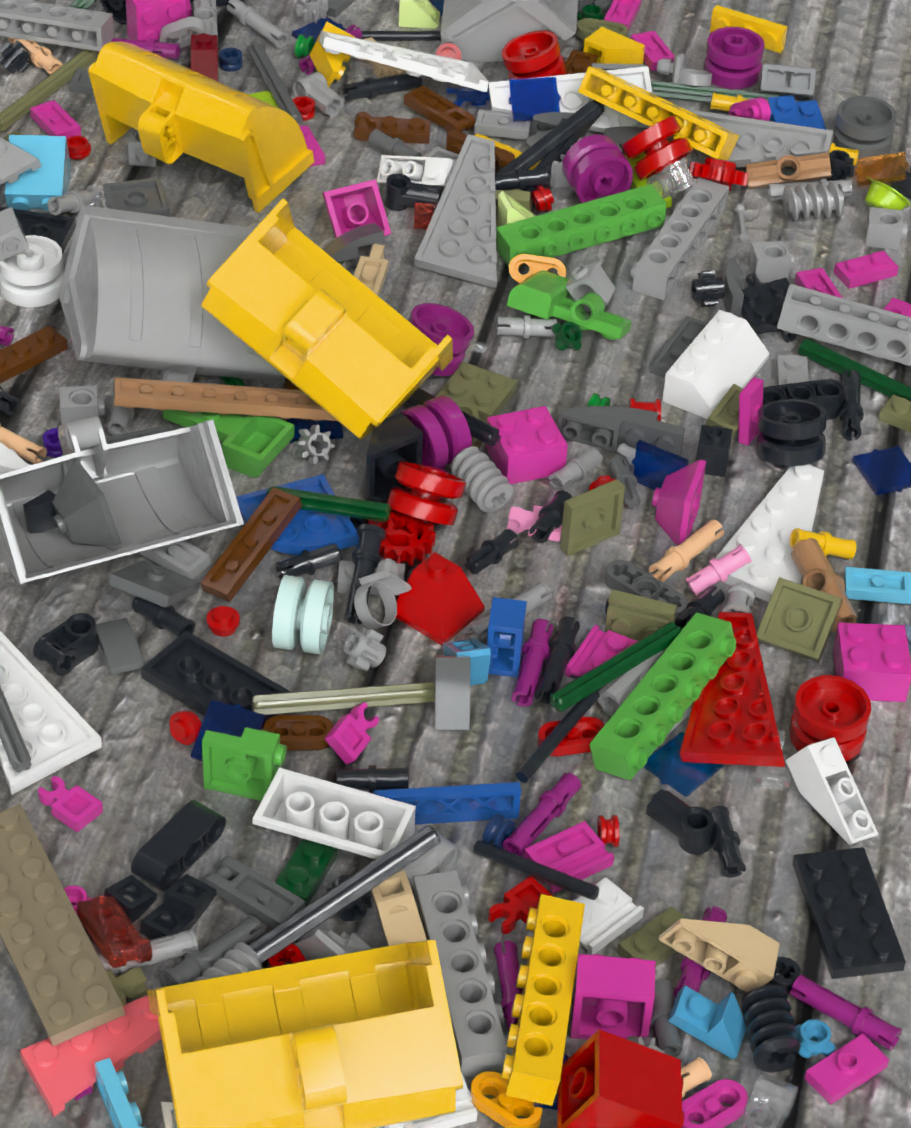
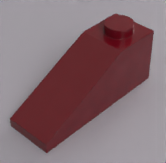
[191,33,218,81]

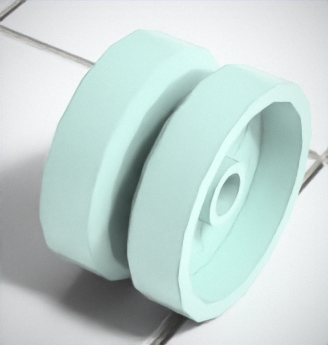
[272,575,334,654]

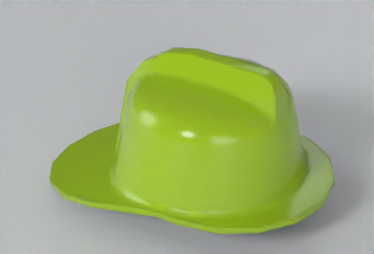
[865,176,911,210]

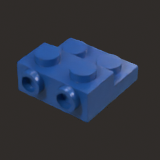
[767,95,826,130]

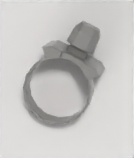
[657,53,712,86]
[354,558,412,630]

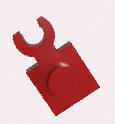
[488,876,554,935]

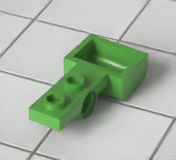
[507,271,632,340]
[163,409,294,477]

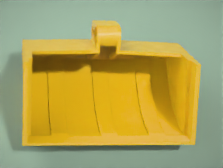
[88,42,315,213]
[201,198,453,440]
[147,939,463,1128]

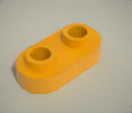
[509,254,567,284]
[470,1071,542,1128]

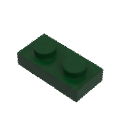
[275,839,338,906]

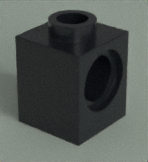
[696,425,733,477]

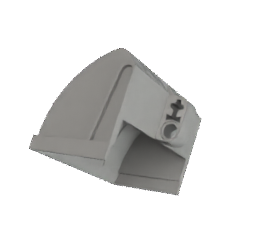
[441,0,578,62]
[58,205,285,383]
[0,416,244,584]

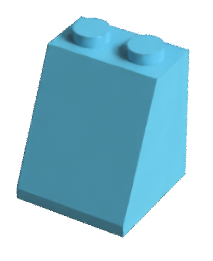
[5,135,71,211]

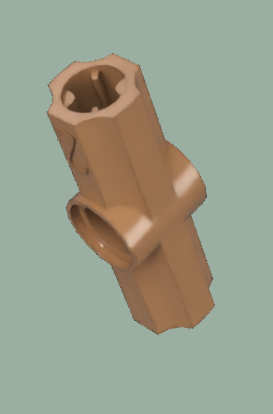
[746,153,831,189]
[791,538,857,633]

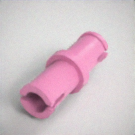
[685,544,752,597]

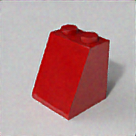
[557,1029,685,1128]

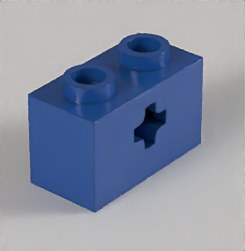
[487,597,527,677]

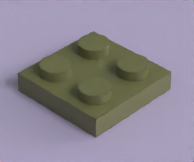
[436,362,517,423]
[560,479,625,556]
[757,577,843,663]

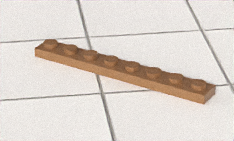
[114,377,337,421]

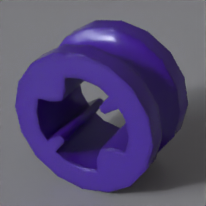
[42,428,64,458]

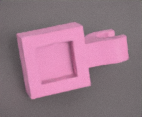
[507,505,562,542]

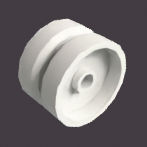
[0,235,64,307]

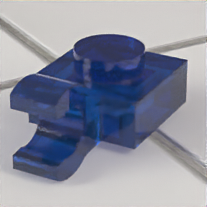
[446,87,490,107]

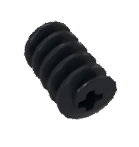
[741,985,801,1073]

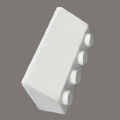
[662,310,770,419]
[252,768,416,859]

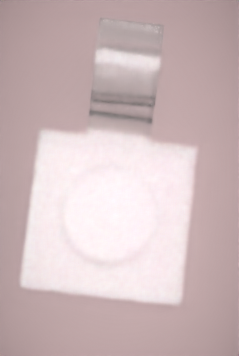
[754,730,792,791]

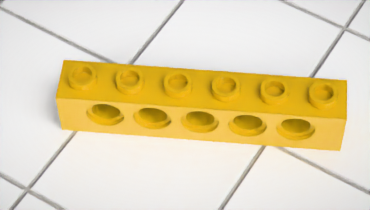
[578,67,740,160]
[501,894,585,1106]

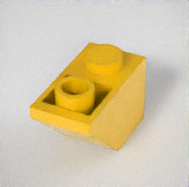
[310,22,355,87]
[583,27,645,64]

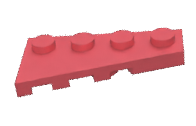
[20,995,162,1117]

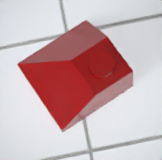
[396,552,485,646]

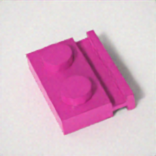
[565,625,638,690]
[524,821,614,894]

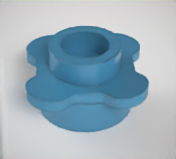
[795,1020,835,1058]

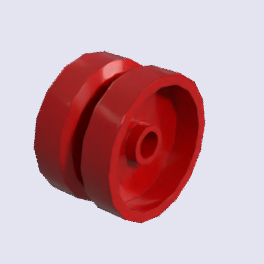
[502,31,567,80]
[621,116,693,181]
[387,461,467,525]
[789,675,872,762]

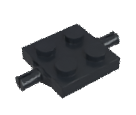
[741,273,796,343]

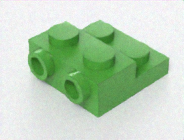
[202,727,287,801]

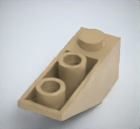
[371,870,427,946]
[659,918,780,993]

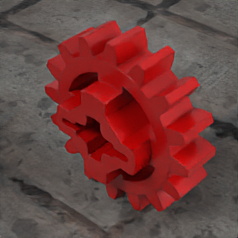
[688,158,749,191]
[368,509,436,566]

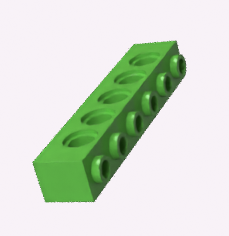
[496,184,666,267]
[589,612,736,781]

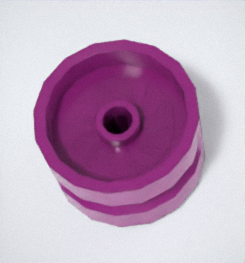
[703,27,765,89]
[562,134,633,203]
[408,303,474,376]
[400,395,472,469]

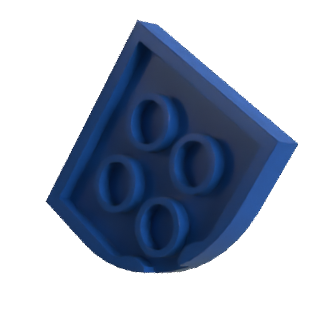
[236,474,359,555]

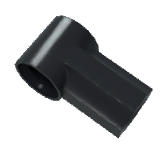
[384,173,441,212]
[646,789,714,855]

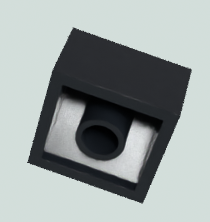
[365,412,423,500]

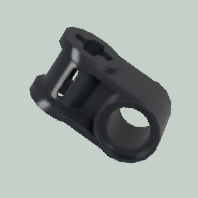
[33,613,99,676]

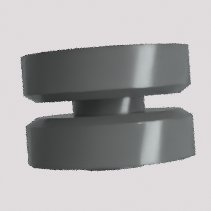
[832,96,897,161]

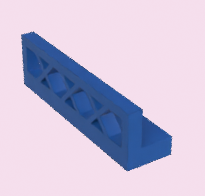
[373,782,521,825]

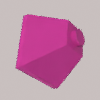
[322,179,392,238]
[652,460,706,546]

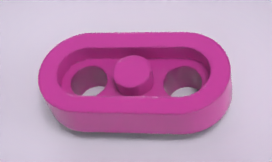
[728,97,771,121]
[682,1079,748,1128]

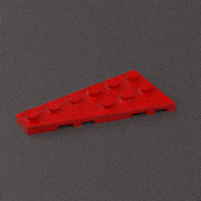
[680,612,785,767]

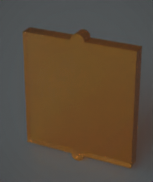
[855,152,909,186]

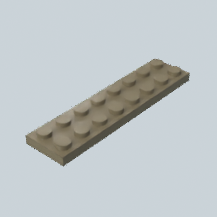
[0,804,126,1046]

